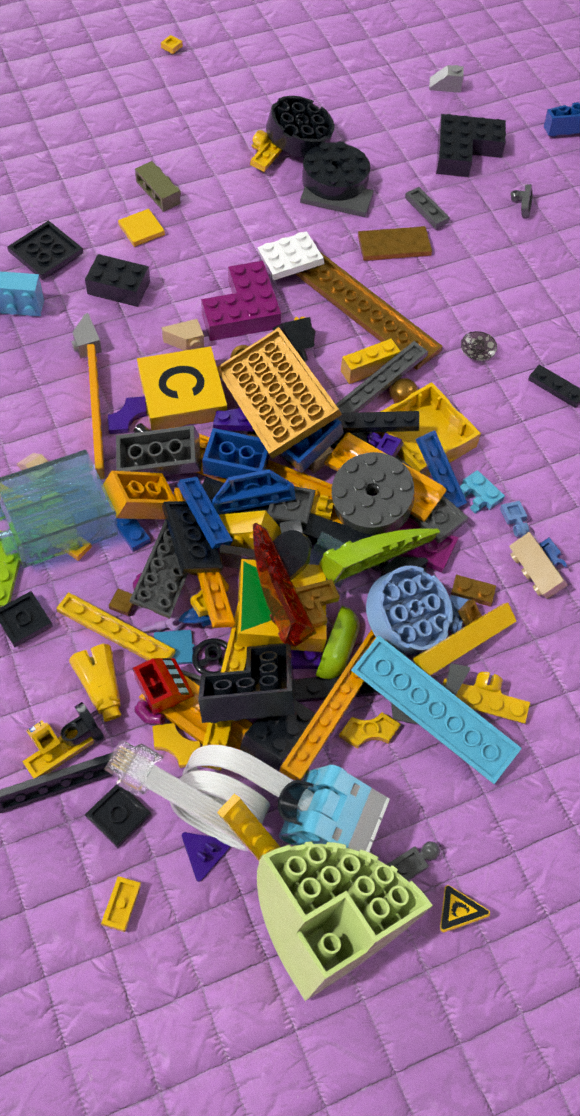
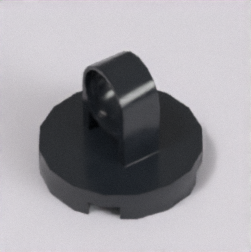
[61,702,106,746]

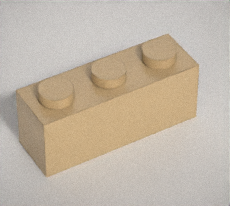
[509,532,568,599]

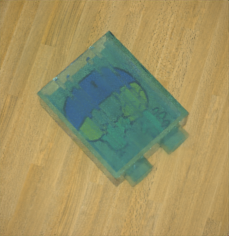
[0,450,118,568]

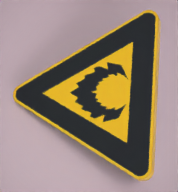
[440,885,490,932]

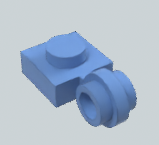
[500,501,529,538]
[448,595,469,634]

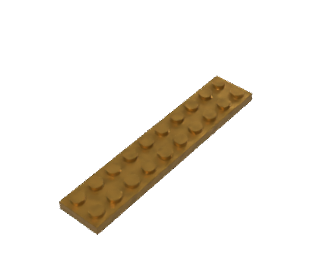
[295,251,443,370]

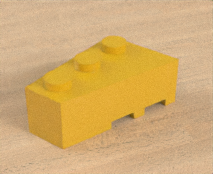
[219,510,281,553]

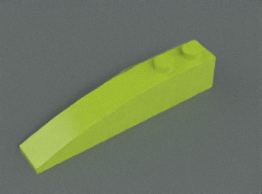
[319,528,440,584]

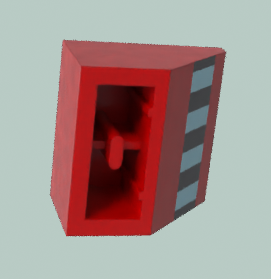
[133,658,194,715]

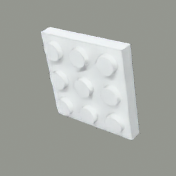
[258,231,324,280]

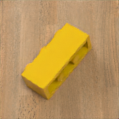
[341,338,401,384]

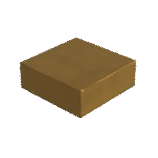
[108,588,134,616]
[458,599,482,626]

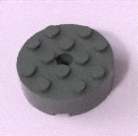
[332,452,414,535]

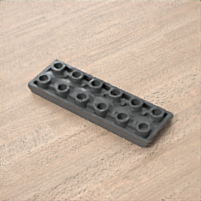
[129,519,188,619]

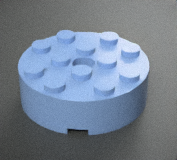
[366,565,453,656]

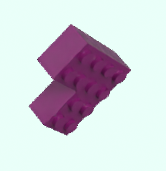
[201,261,281,341]

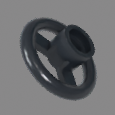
[192,638,228,675]

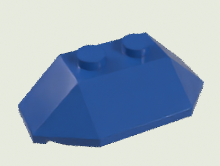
[212,469,296,515]

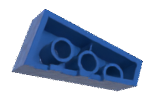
[544,102,580,136]

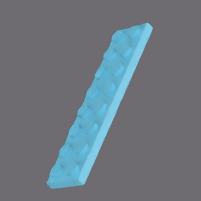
[351,635,522,784]

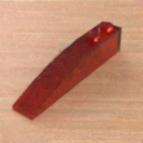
[253,523,316,647]

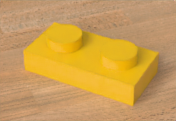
[101,876,141,933]

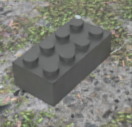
[116,425,201,476]

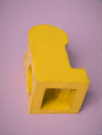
[26,720,60,755]

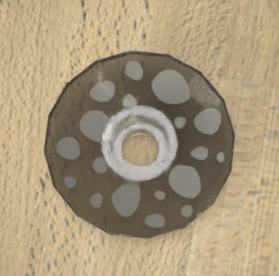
[461,331,497,361]

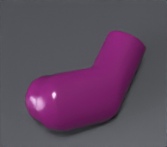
[134,700,165,725]

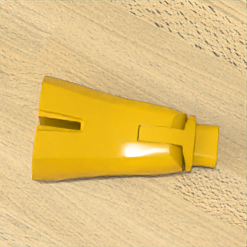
[69,643,121,722]

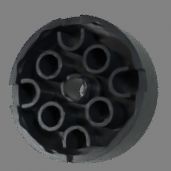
[266,96,334,157]
[302,141,370,201]

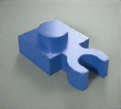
[539,537,568,569]

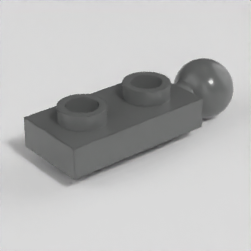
[387,841,440,881]

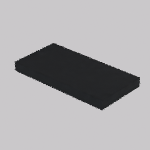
[162,501,223,573]

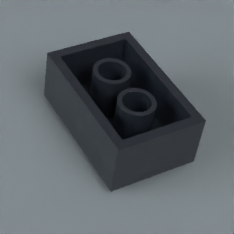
[85,254,150,307]
[240,699,316,771]

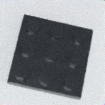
[7,220,83,280]

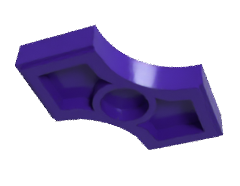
[107,396,147,434]

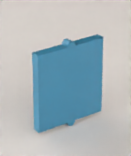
[154,630,195,665]

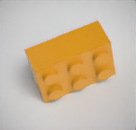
[101,471,177,519]

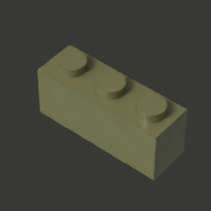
[135,161,181,212]

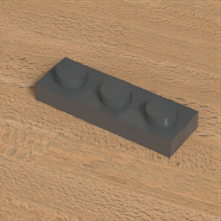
[405,187,450,229]

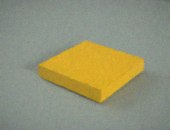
[118,209,165,247]

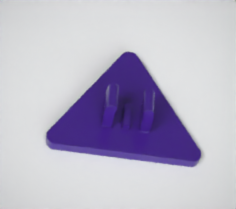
[182,832,231,882]

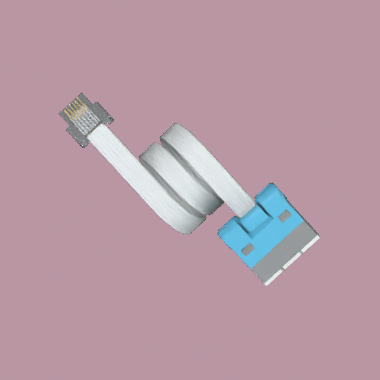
[104,740,390,852]

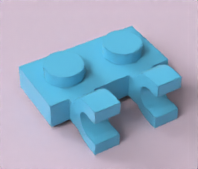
[460,470,505,514]

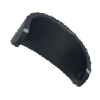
[278,780,314,826]

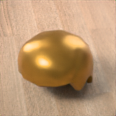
[389,378,418,404]

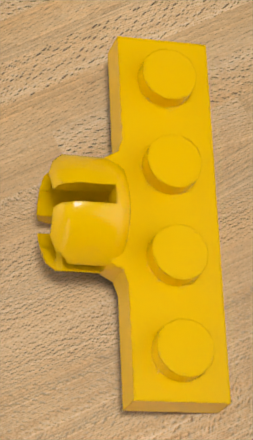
[250,130,283,172]
[442,671,530,724]

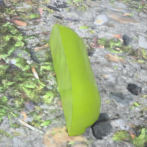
[315,606,360,679]

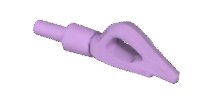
[142,616,184,633]

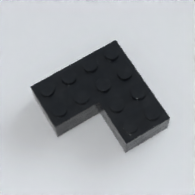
[436,114,506,177]
[198,643,295,723]

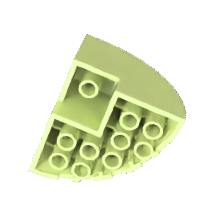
[257,842,433,1001]

